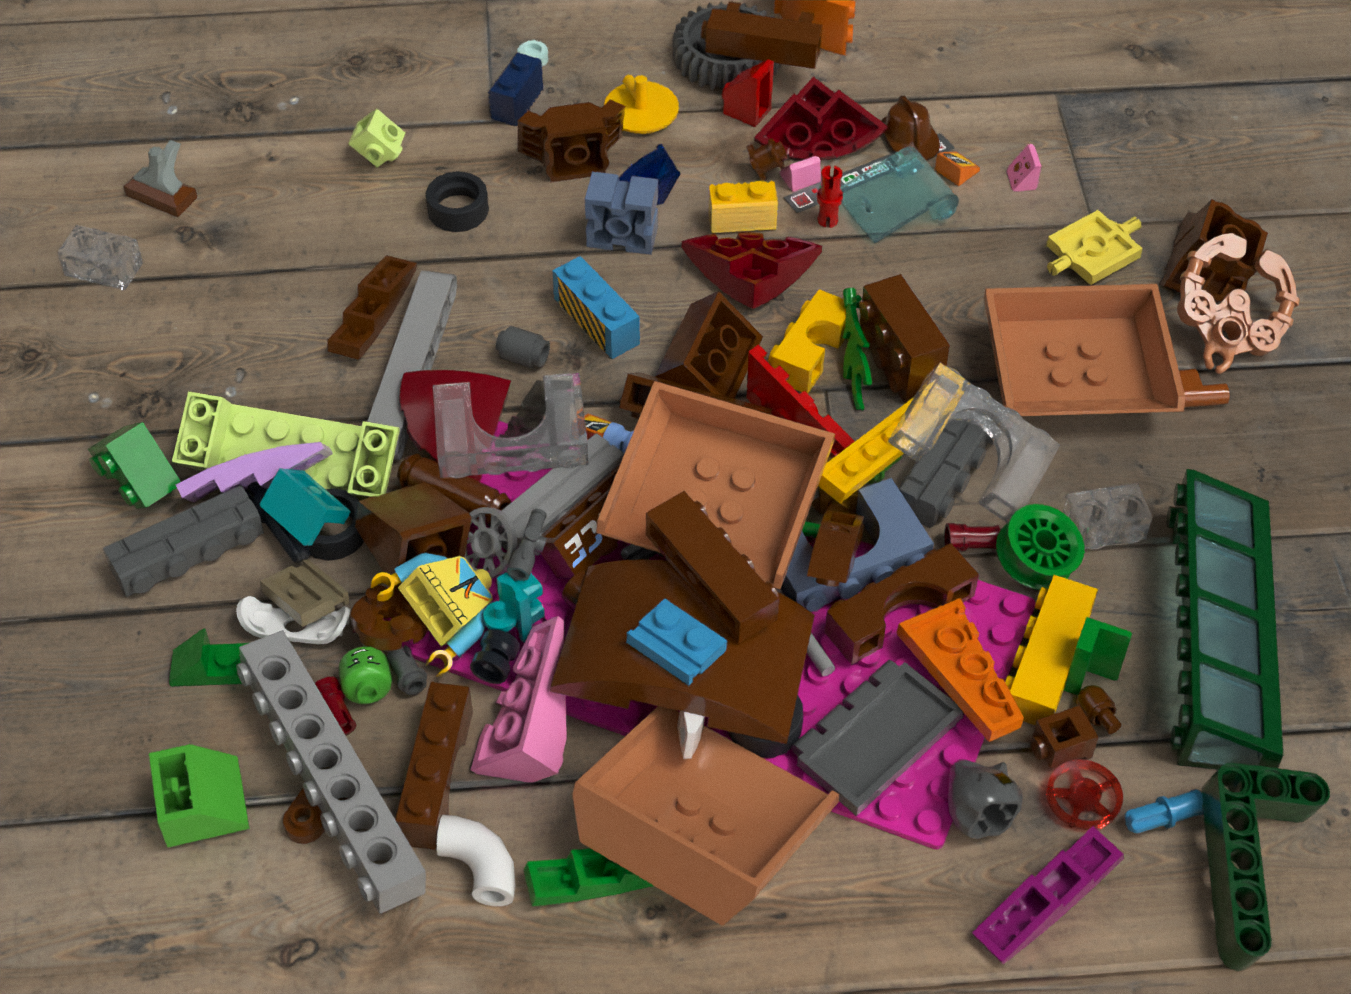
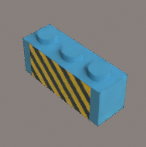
[552,256,640,359]

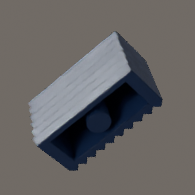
[488,53,544,126]

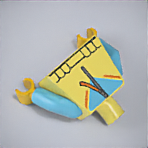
[371,553,493,677]

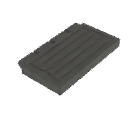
[791,660,964,816]

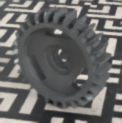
[672,1,782,91]

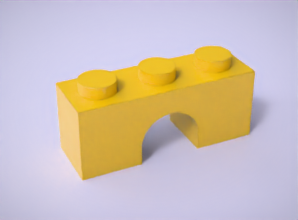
[768,289,846,393]

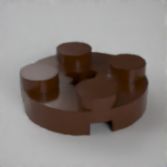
[351,585,428,651]

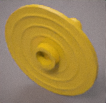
[604,75,679,134]

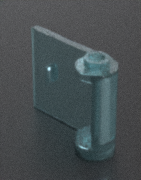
[840,147,959,244]

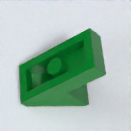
[169,628,248,687]

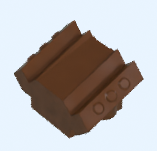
[517,99,625,182]
[1159,199,1268,302]

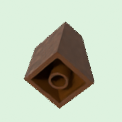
[355,482,472,590]

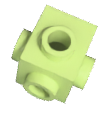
[348,109,405,168]

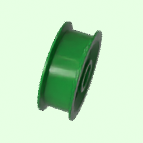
[996,504,1085,590]

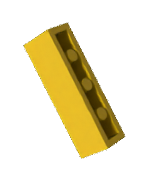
[1005,575,1098,725]

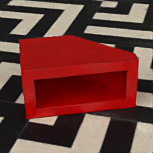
[722,59,774,127]

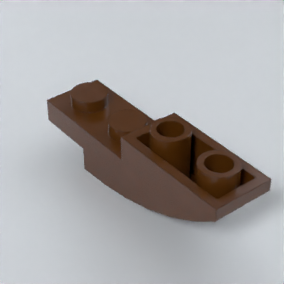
[807,510,865,587]

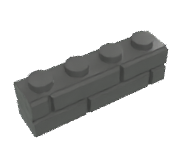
[898,394,1002,528]
[103,485,264,597]

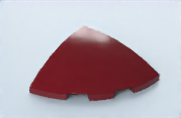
[754,76,888,160]
[681,232,822,309]
[399,370,511,482]

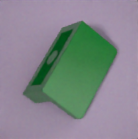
[1064,617,1132,695]

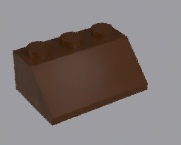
[655,291,763,399]

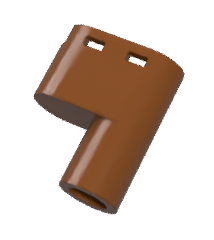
[1179,369,1230,408]

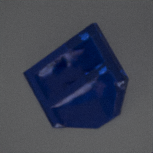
[618,144,681,205]

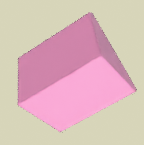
[780,156,821,192]

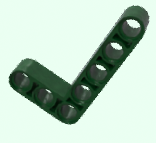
[1201,763,1330,971]

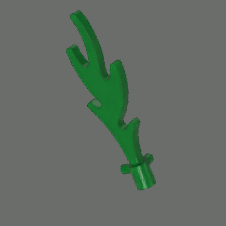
[842,288,872,411]

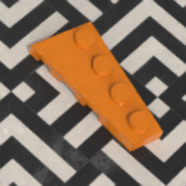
[896,598,1024,742]

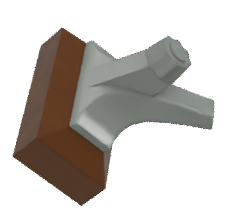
[123,140,198,218]

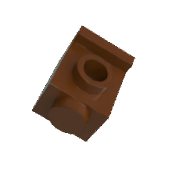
[1030,705,1099,769]

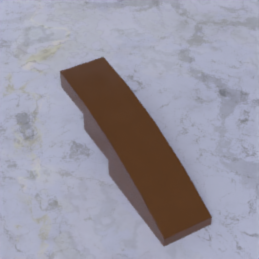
[327,255,417,360]

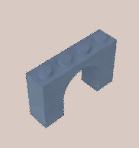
[781,478,934,612]

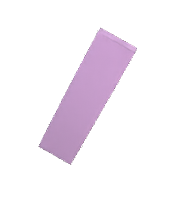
[176,442,333,502]

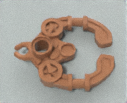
[1177,233,1300,374]

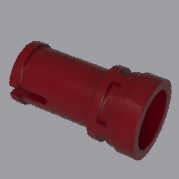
[944,523,1000,551]
[315,676,357,736]

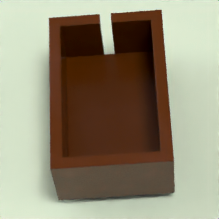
[859,274,950,403]

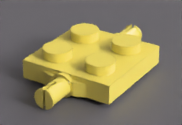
[1046,210,1143,285]

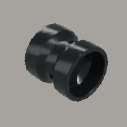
[470,629,520,684]

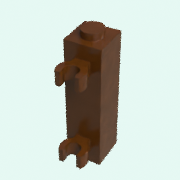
[701,1,822,69]

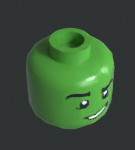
[338,646,392,704]

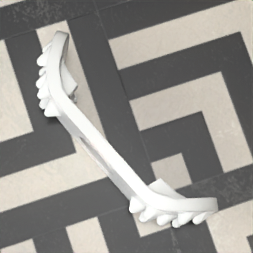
[236,596,351,644]

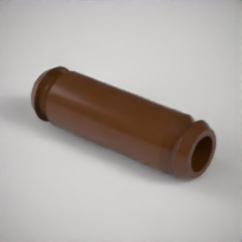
[397,454,511,527]

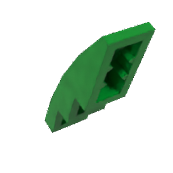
[523,848,654,907]

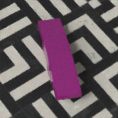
[972,826,1124,964]

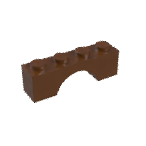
[824,543,979,665]
[395,682,473,850]

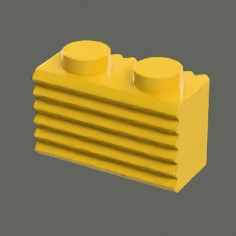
[709,181,778,233]

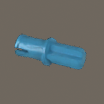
[1124,789,1203,834]

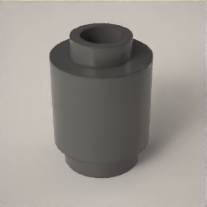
[496,326,550,368]

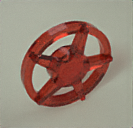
[1046,760,1123,830]

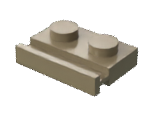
[260,559,350,627]

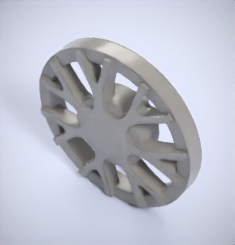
[465,507,517,578]

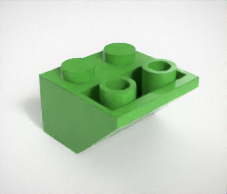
[149,744,250,848]

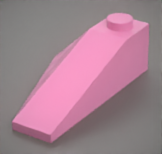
[471,616,567,783]

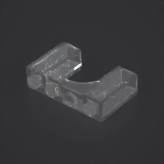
[887,363,1060,523]
[433,372,589,478]

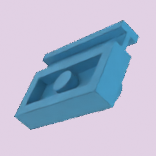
[627,599,727,686]

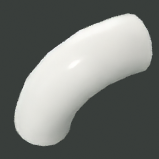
[437,815,515,906]

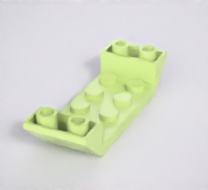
[172,391,400,501]

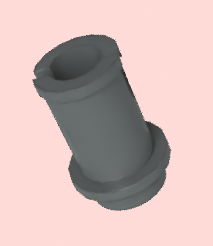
[387,645,427,695]

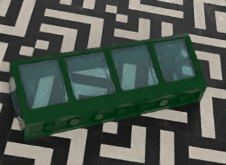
[1166,469,1284,770]

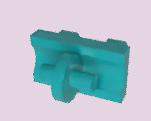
[483,572,545,643]

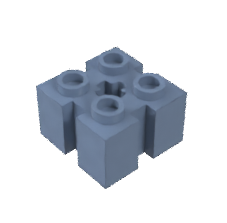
[585,172,658,255]

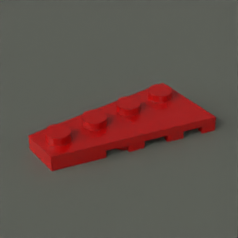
[746,344,855,458]

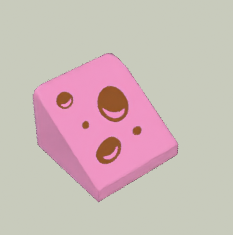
[1007,144,1041,192]

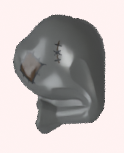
[948,759,1023,839]

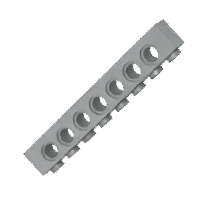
[236,630,426,914]

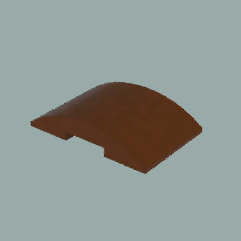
[550,559,815,744]

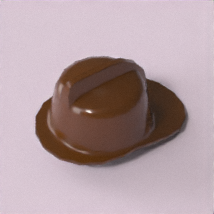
[881,95,940,162]

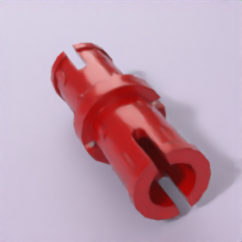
[817,165,843,228]

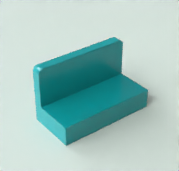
[260,468,351,546]

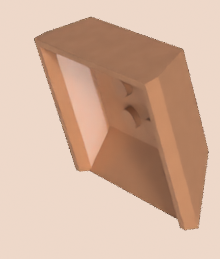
[984,284,1185,417]
[596,381,835,590]
[572,706,839,926]

